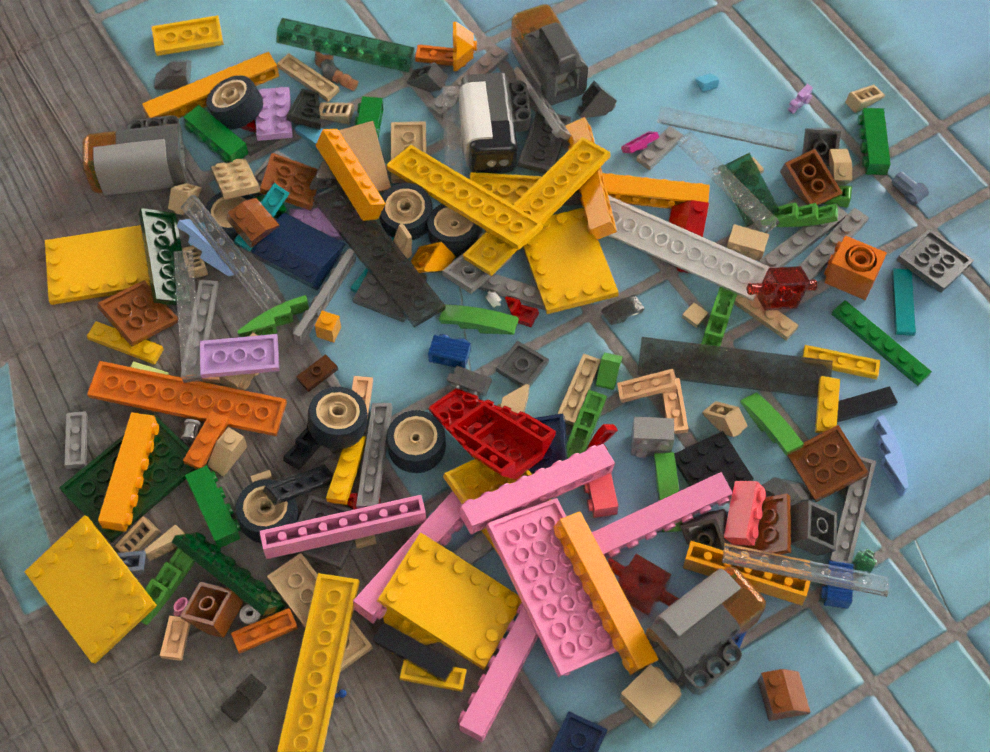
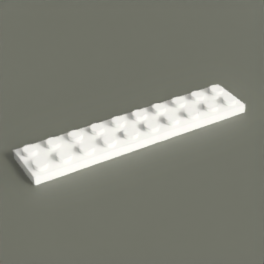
[608,195,770,301]

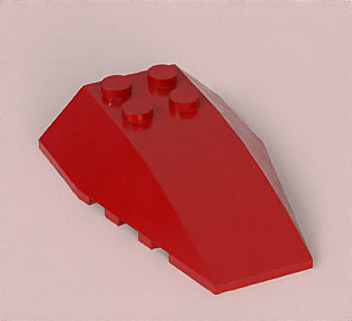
[428,388,556,480]

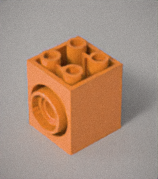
[824,235,887,300]

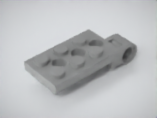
[442,230,512,294]

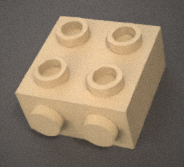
[620,664,682,729]

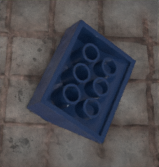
[251,213,346,291]

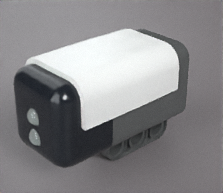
[459,73,531,174]

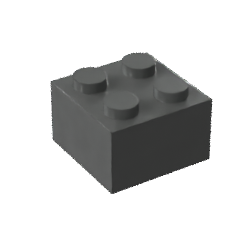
[791,500,837,556]

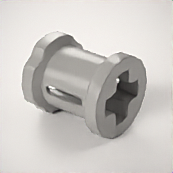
[181,419,202,444]

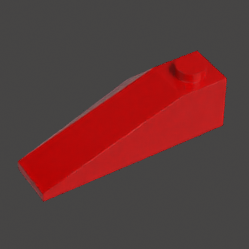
[669,200,709,274]

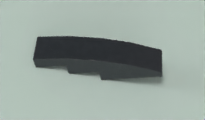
[283,422,321,470]

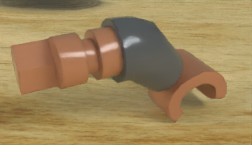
[315,46,359,91]

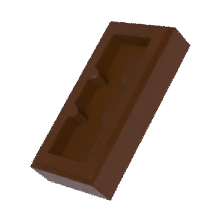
[296,354,338,392]

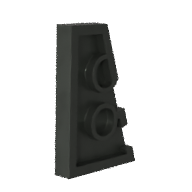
[286,89,321,130]

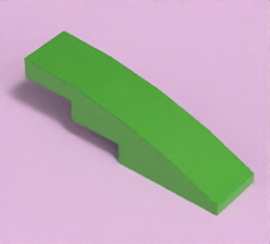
[761,202,838,227]
[697,287,737,361]
[238,295,309,337]
[439,304,519,335]
[567,390,607,459]
[740,392,804,456]
[654,452,682,533]
[141,548,195,625]

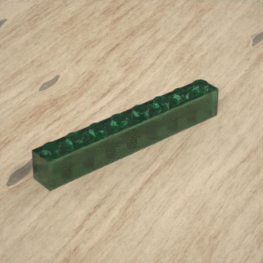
[276,18,415,73]

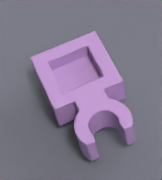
[788,84,813,114]

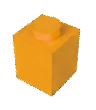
[315,311,341,343]

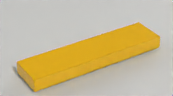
[801,345,880,380]

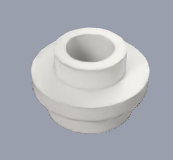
[485,291,502,308]
[239,604,261,625]

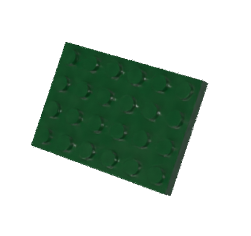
[59,412,197,543]

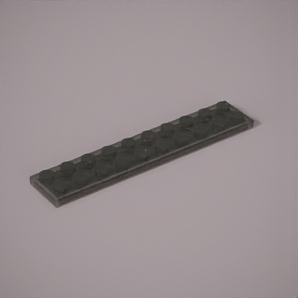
[313,183,446,327]
[637,337,833,398]

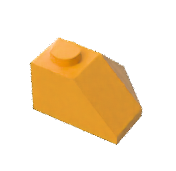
[453,22,477,71]
[411,242,456,274]

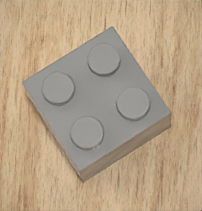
[631,417,674,458]

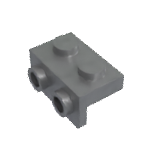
[447,366,492,397]

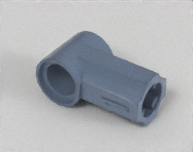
[891,171,929,206]

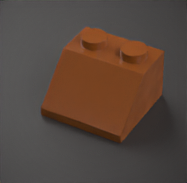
[227,198,280,248]
[180,582,243,638]
[757,669,811,721]

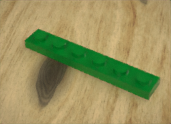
[831,300,932,386]

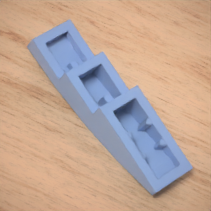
[176,219,239,276]
[873,415,909,497]

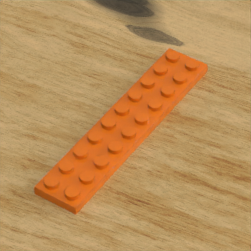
[87,361,287,437]

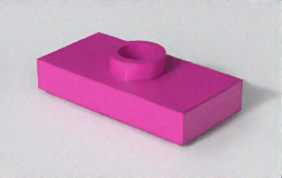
[621,131,660,153]

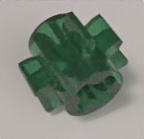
[852,548,878,575]

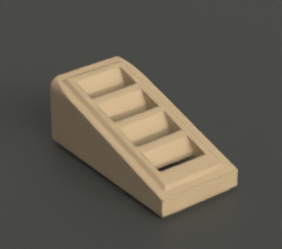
[845,85,885,113]
[319,103,354,124]
[391,224,412,262]
[182,246,208,280]
[115,516,161,553]
[144,525,184,561]

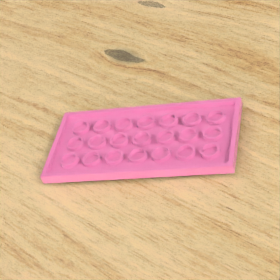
[485,498,618,677]

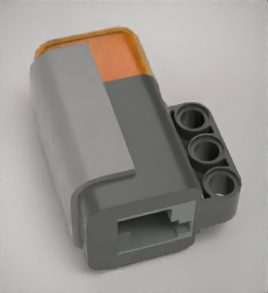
[511,4,588,105]
[82,116,187,196]
[646,567,766,695]

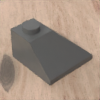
[802,128,841,166]

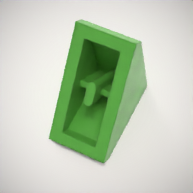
[596,352,623,390]

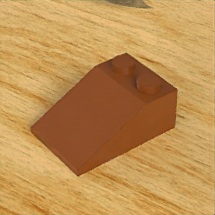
[780,149,842,206]

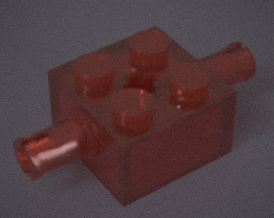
[746,266,818,311]
[607,554,680,616]

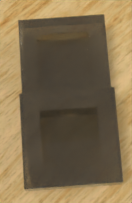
[601,295,645,325]
[220,674,267,723]

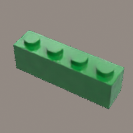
[355,96,384,139]
[183,105,248,163]
[857,108,891,175]
[185,465,241,548]

